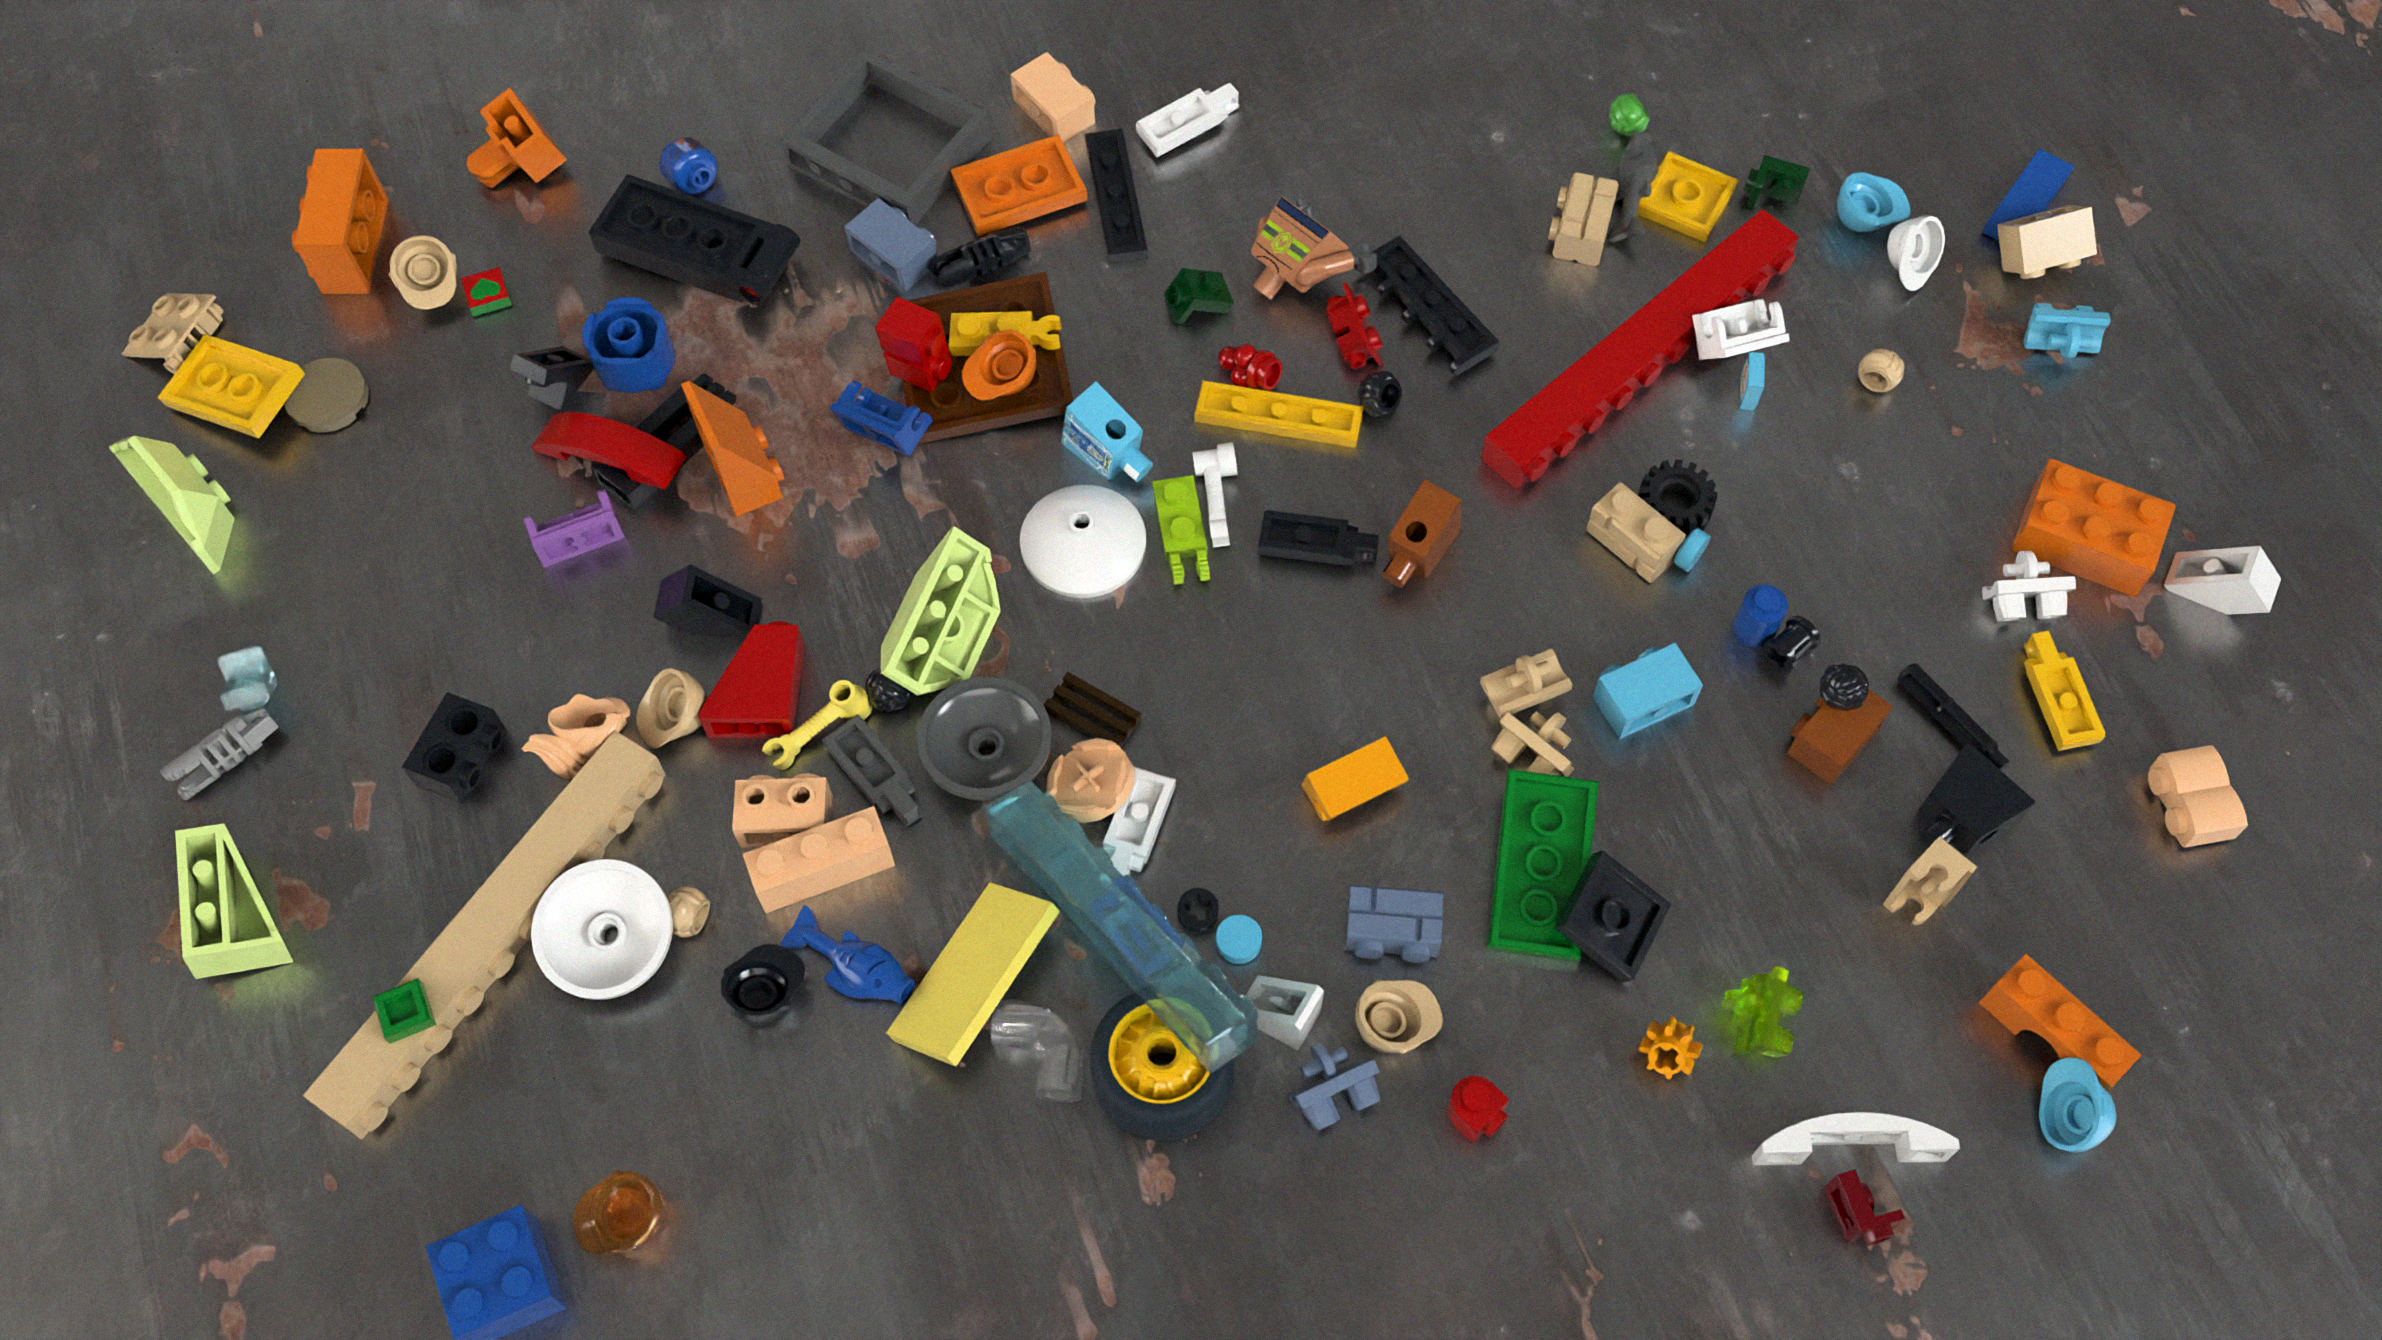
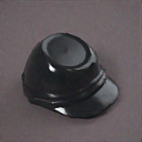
[721,944,805,1026]

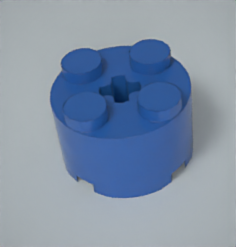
[582,297,675,393]

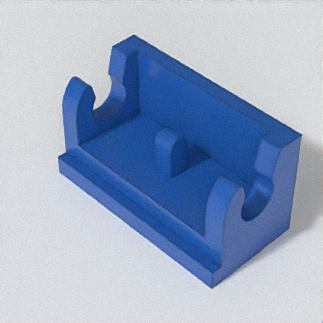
[829,380,933,457]

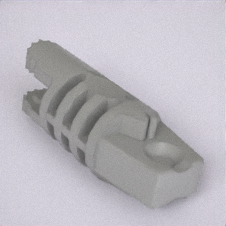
[160,706,278,800]

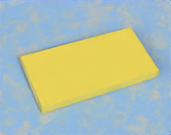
[886,882,1060,1067]

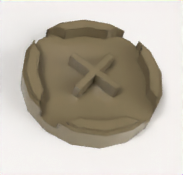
[284,357,369,433]

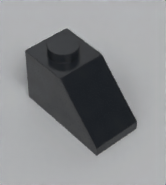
[653,564,762,638]

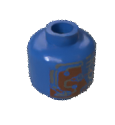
[659,137,718,195]

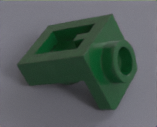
[1744,155,1810,209]

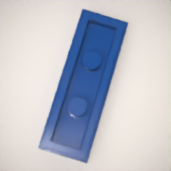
[1982,148,2074,241]

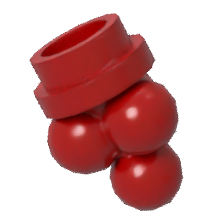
[1218,344,1282,390]

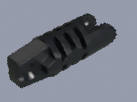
[929,226,1031,288]

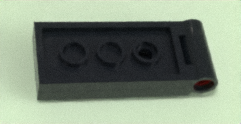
[588,174,801,306]

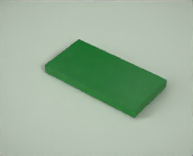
[1486,769,1599,963]

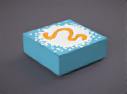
[1740,352,1765,410]

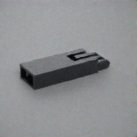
[592,373,736,509]

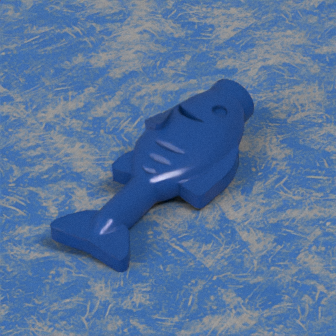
[780,905,915,1004]

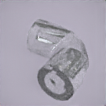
[991,999,1084,1103]

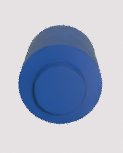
[1733,584,1788,647]

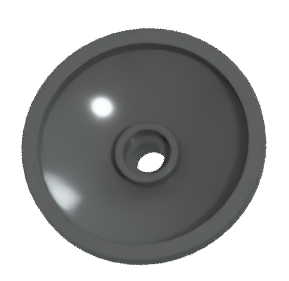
[917,676,1052,800]

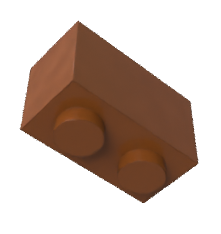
[1787,688,1894,785]

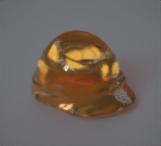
[573,1170,664,1255]

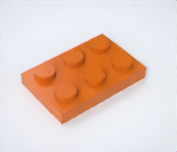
[950,134,1087,237]

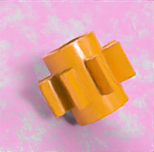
[1639,1016,1703,1079]

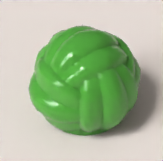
[1609,93,1650,136]

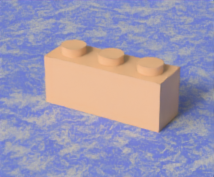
[742,806,895,914]

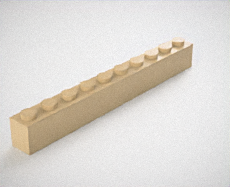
[302,730,666,1140]

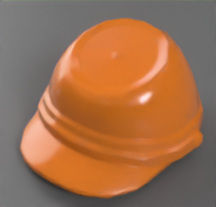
[962,330,1036,400]

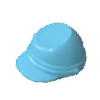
[1837,172,1910,233]
[2038,1057,2117,1152]

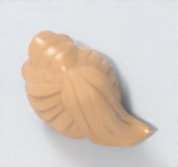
[521,693,630,779]

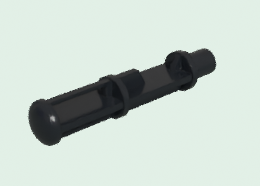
[1898,663,2010,770]

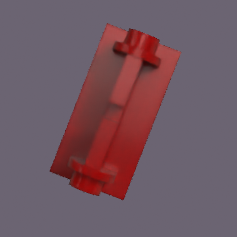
[1326,283,1383,369]

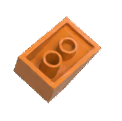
[681,381,785,517]

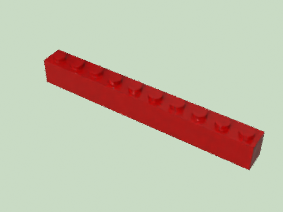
[1481,209,1799,490]

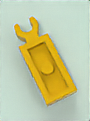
[948,311,1062,356]

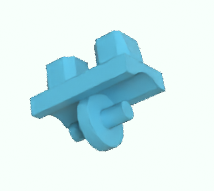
[2023,303,2111,359]

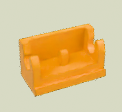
[1301,736,1409,822]

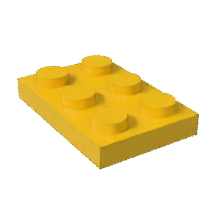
[158,334,305,438]

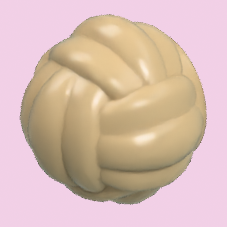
[1858,348,1905,392]
[667,886,710,938]

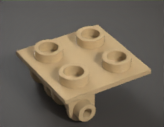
[121,293,224,374]

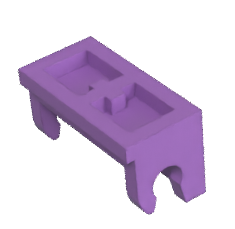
[523,489,625,568]

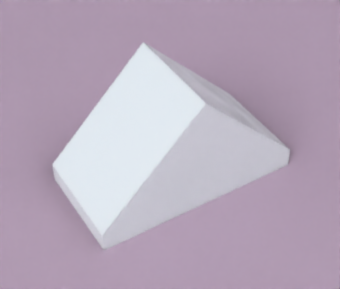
[1235,975,1324,1051]

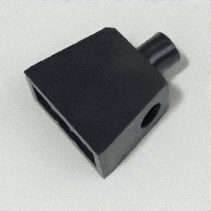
[1919,743,2036,854]

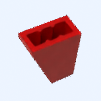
[699,621,805,738]

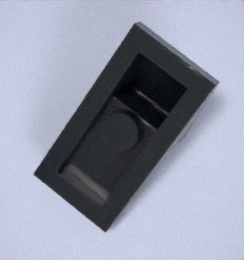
[510,346,594,409]

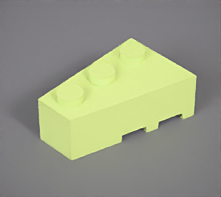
[175,823,293,979]

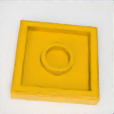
[1637,150,1739,243]

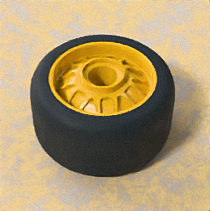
[1090,987,1235,1141]

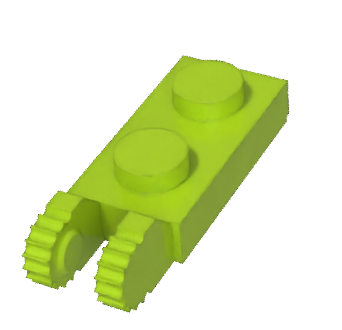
[1152,475,1210,585]

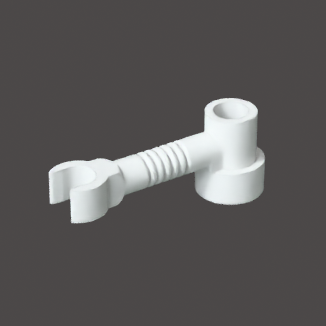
[1193,442,1238,548]

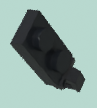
[1258,510,1379,565]

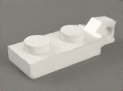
[1136,83,1239,157]
[1102,767,1176,891]

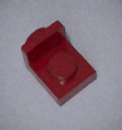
[1824,1169,1905,1246]

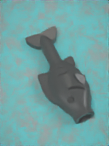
[1607,132,1659,243]

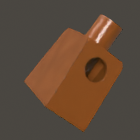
[1382,479,1462,588]

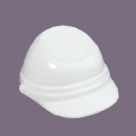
[1887,215,1945,291]

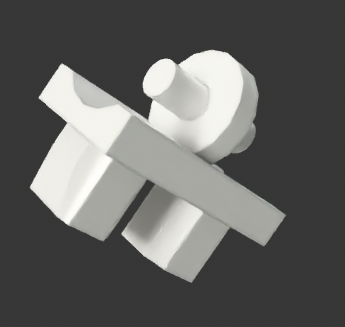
[1982,550,2076,622]

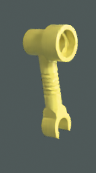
[762,680,873,771]

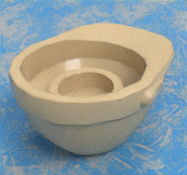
[388,235,457,310]
[636,668,708,749]
[1355,979,1443,1054]

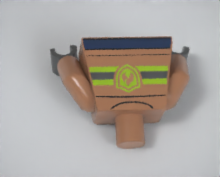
[1251,196,1377,300]

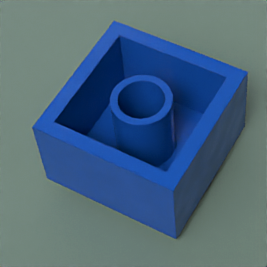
[425,1204,566,1340]

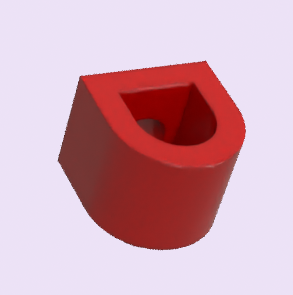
[1448,1076,1510,1143]

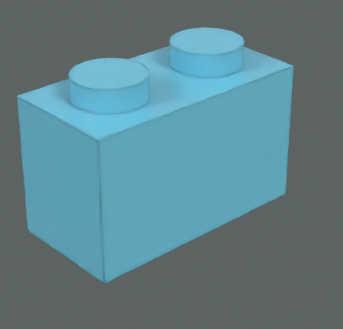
[1592,643,1703,739]

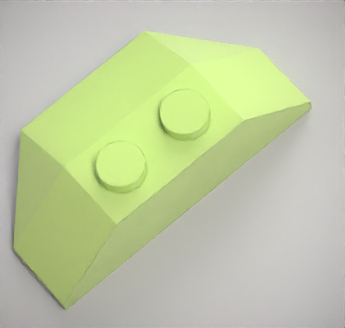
[109,435,235,574]
[881,526,1001,695]

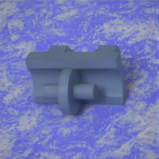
[1287,1042,1380,1130]

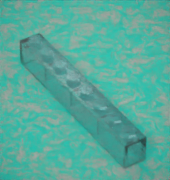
[985,780,1258,1073]

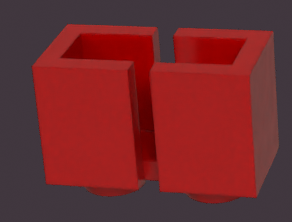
[875,297,953,393]

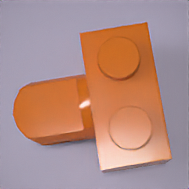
[467,87,567,188]

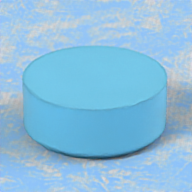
[1674,528,1711,572]
[1216,915,1262,964]

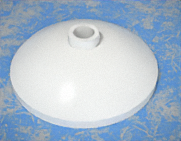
[1020,485,1146,598]
[531,859,673,1000]

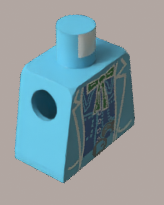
[1061,381,1153,482]

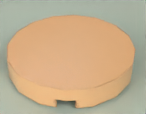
[1046,738,1135,823]

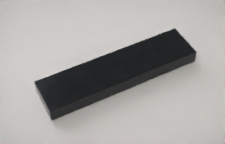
[1085,128,1148,264]

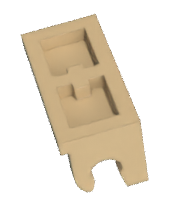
[1882,836,1978,925]

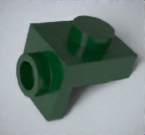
[1164,268,1234,324]

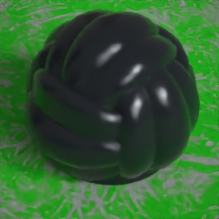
[1358,371,1402,417]
[1819,663,1869,711]
[865,668,913,712]

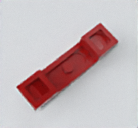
[531,412,686,490]

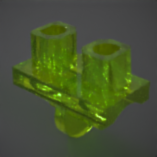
[1722,966,1804,1058]

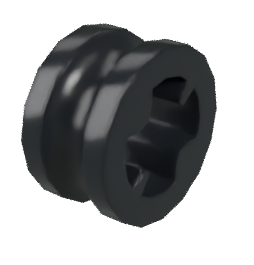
[1177,888,1219,933]

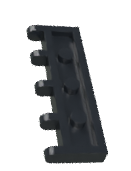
[1360,235,1499,376]

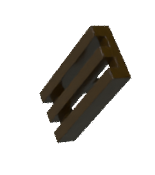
[1043,671,1142,748]

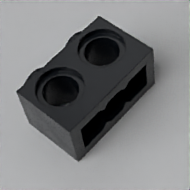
[402,692,506,803]

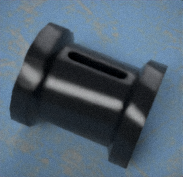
[1762,615,1821,673]

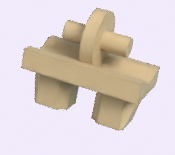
[1480,649,1573,719]
[1491,711,1574,777]

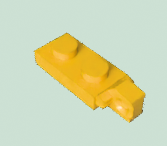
[2024,630,2106,751]

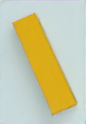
[1194,380,1363,448]

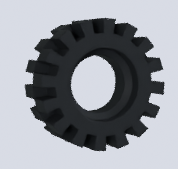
[1638,459,1717,540]

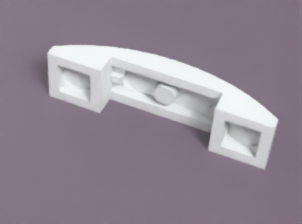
[1752,1112,1960,1165]

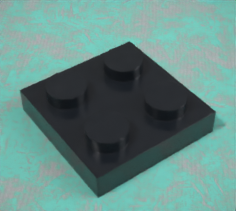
[1554,851,1671,982]

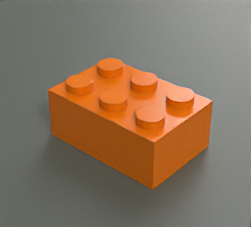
[292,149,389,294]
[2010,458,2176,597]

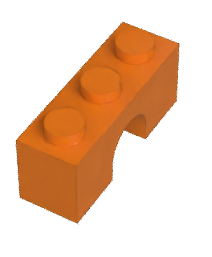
[1978,954,2142,1091]

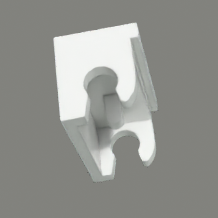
[1692,299,1790,360]

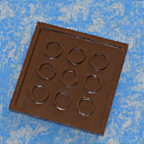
[889,272,1073,444]

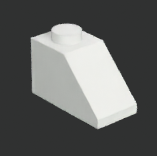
[2164,546,2281,615]

